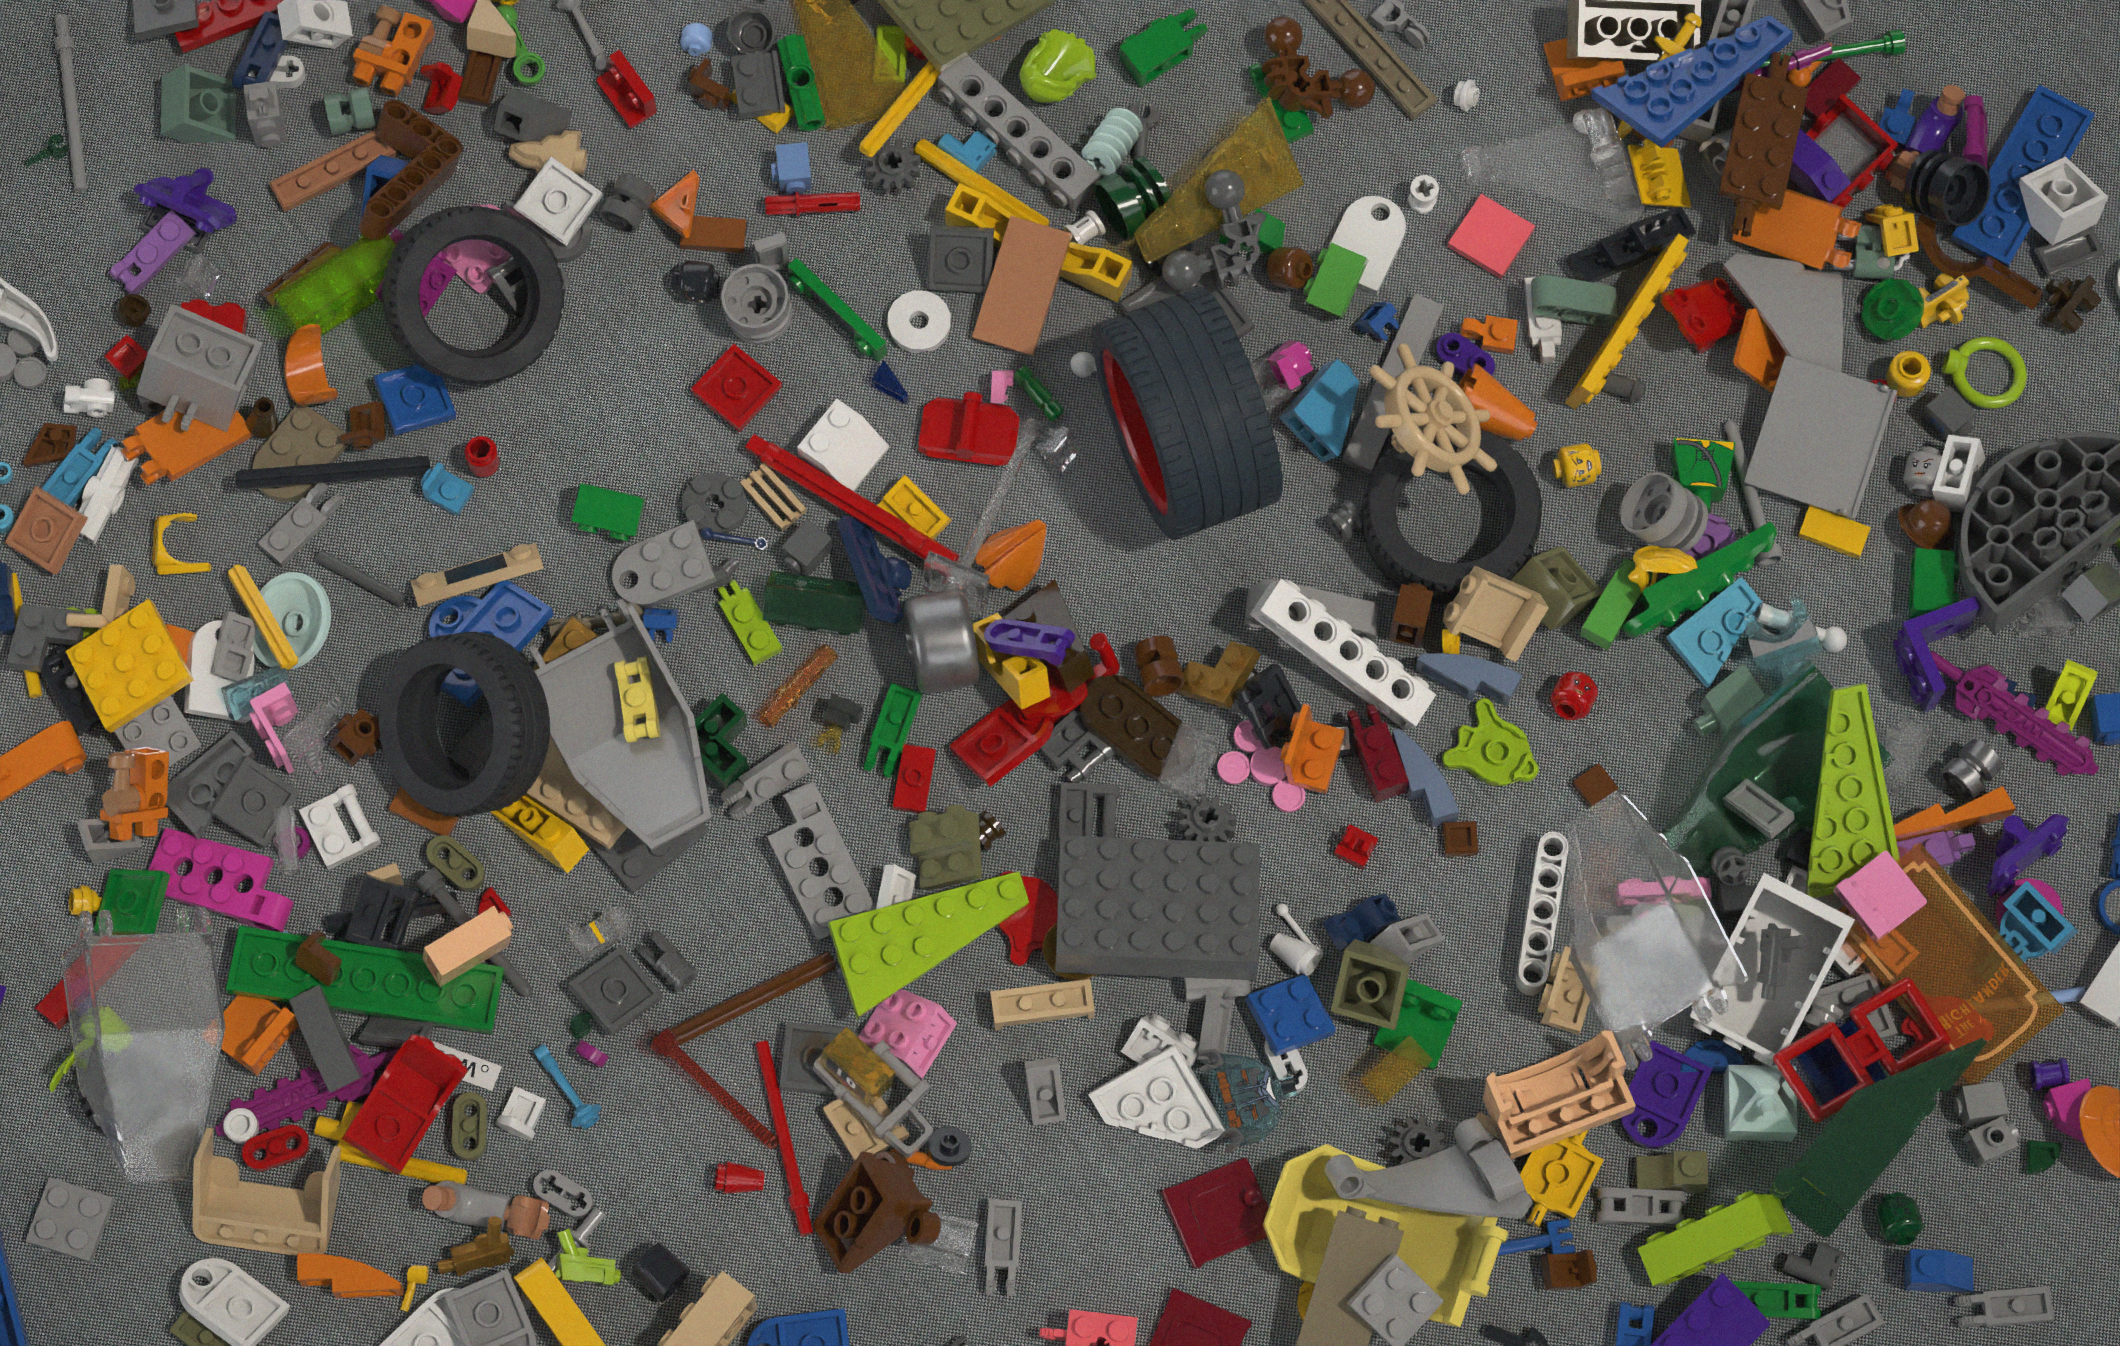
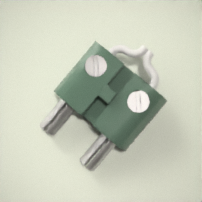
[1832,224,1910,280]

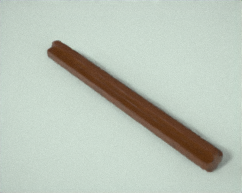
[652,952,836,1054]

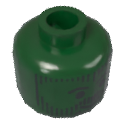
[1875,1193,1924,1246]

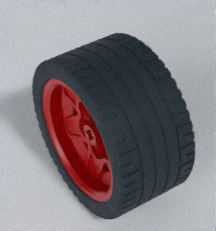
[1092,287,1283,540]

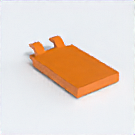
[1732,189,1862,270]
[121,410,253,485]

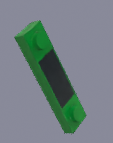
[787,257,887,362]

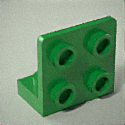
[1374,978,1463,1070]

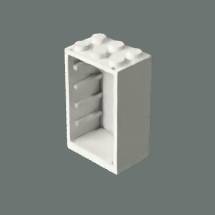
[1689,873,1855,1066]

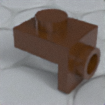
[688,58,730,112]
[340,401,385,450]
[1540,1249,1597,1291]

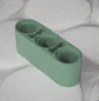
[1531,275,1618,326]

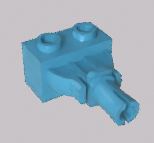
[1974,881,2079,982]

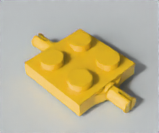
[1520,1130,1604,1228]

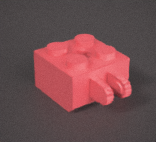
[1039,1309,1138,1346]

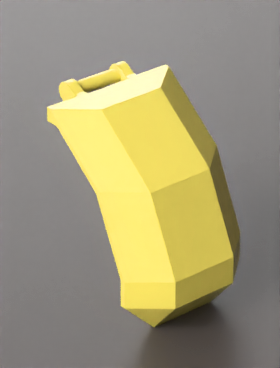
[1263,1144,1508,1327]

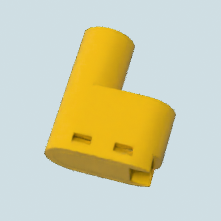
[314,1101,362,1142]

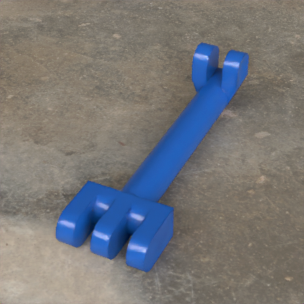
[1497,1219,1576,1256]

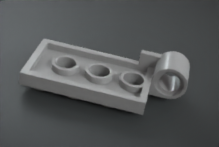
[767,781,876,942]

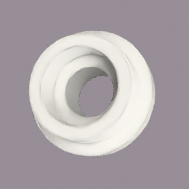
[1454,79,1479,111]

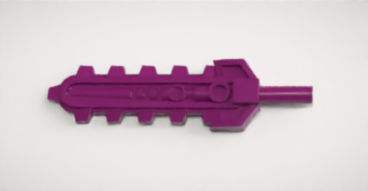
[1930,650,2099,776]
[215,1044,399,1137]

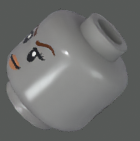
[1903,447,1942,497]

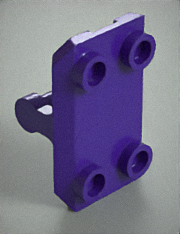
[133,167,237,233]
[1986,814,2070,897]

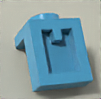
[421,462,475,517]

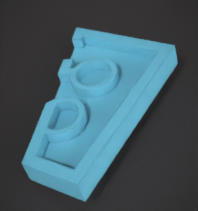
[1666,576,1762,688]

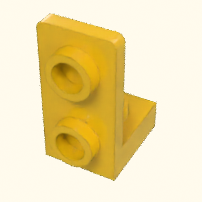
[1865,204,1919,257]

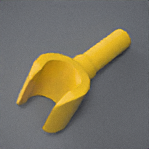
[400,1265,429,1312]

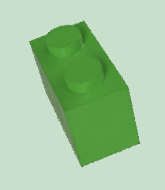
[1303,242,1369,319]

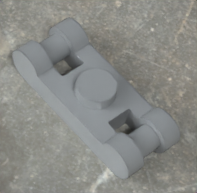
[1597,1187,1685,1228]

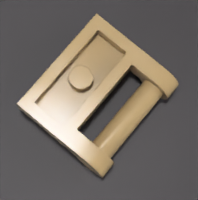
[823,1079,910,1162]

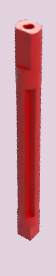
[745,434,959,574]

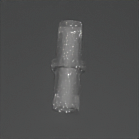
[273,806,301,876]

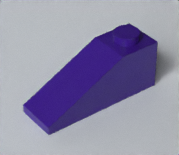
[1789,129,1851,203]

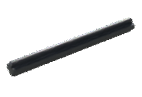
[235,456,430,490]

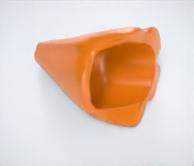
[974,519,1047,592]

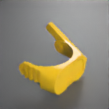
[152,512,211,575]

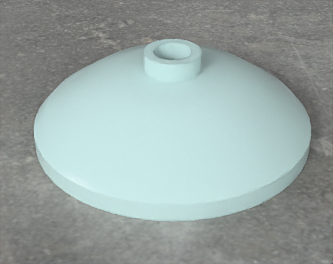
[249,572,331,670]

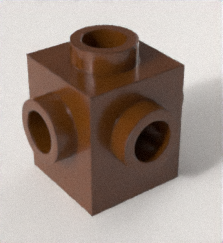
[328,708,382,767]

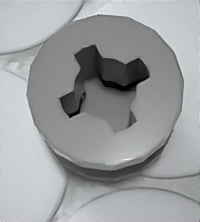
[1802,997,1844,1030]

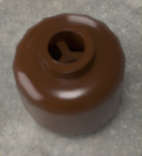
[1266,246,1313,289]

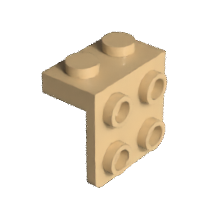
[1538,946,1599,1035]

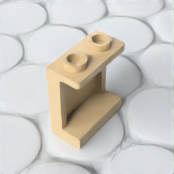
[1442,566,1549,662]

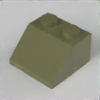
[1511,545,1604,631]
[1331,939,1410,1030]

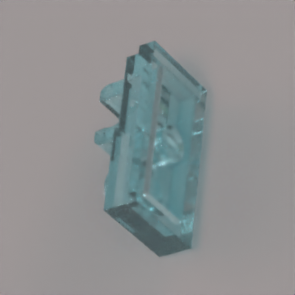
[221,666,293,721]

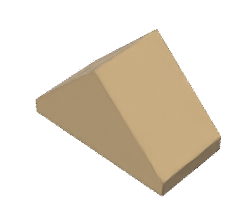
[467,0,516,58]

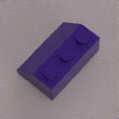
[1650,1273,1771,1346]

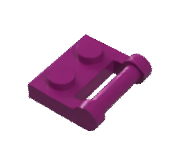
[1963,95,1988,169]

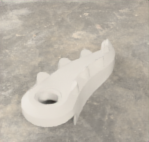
[0,277,59,361]

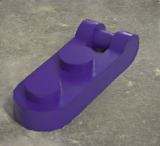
[984,619,1076,665]

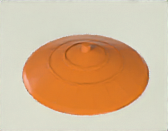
[2079,1085,2120,1178]

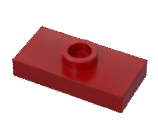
[893,744,936,814]

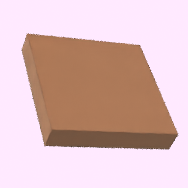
[4,486,88,574]

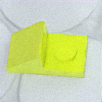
[2045,659,2098,731]

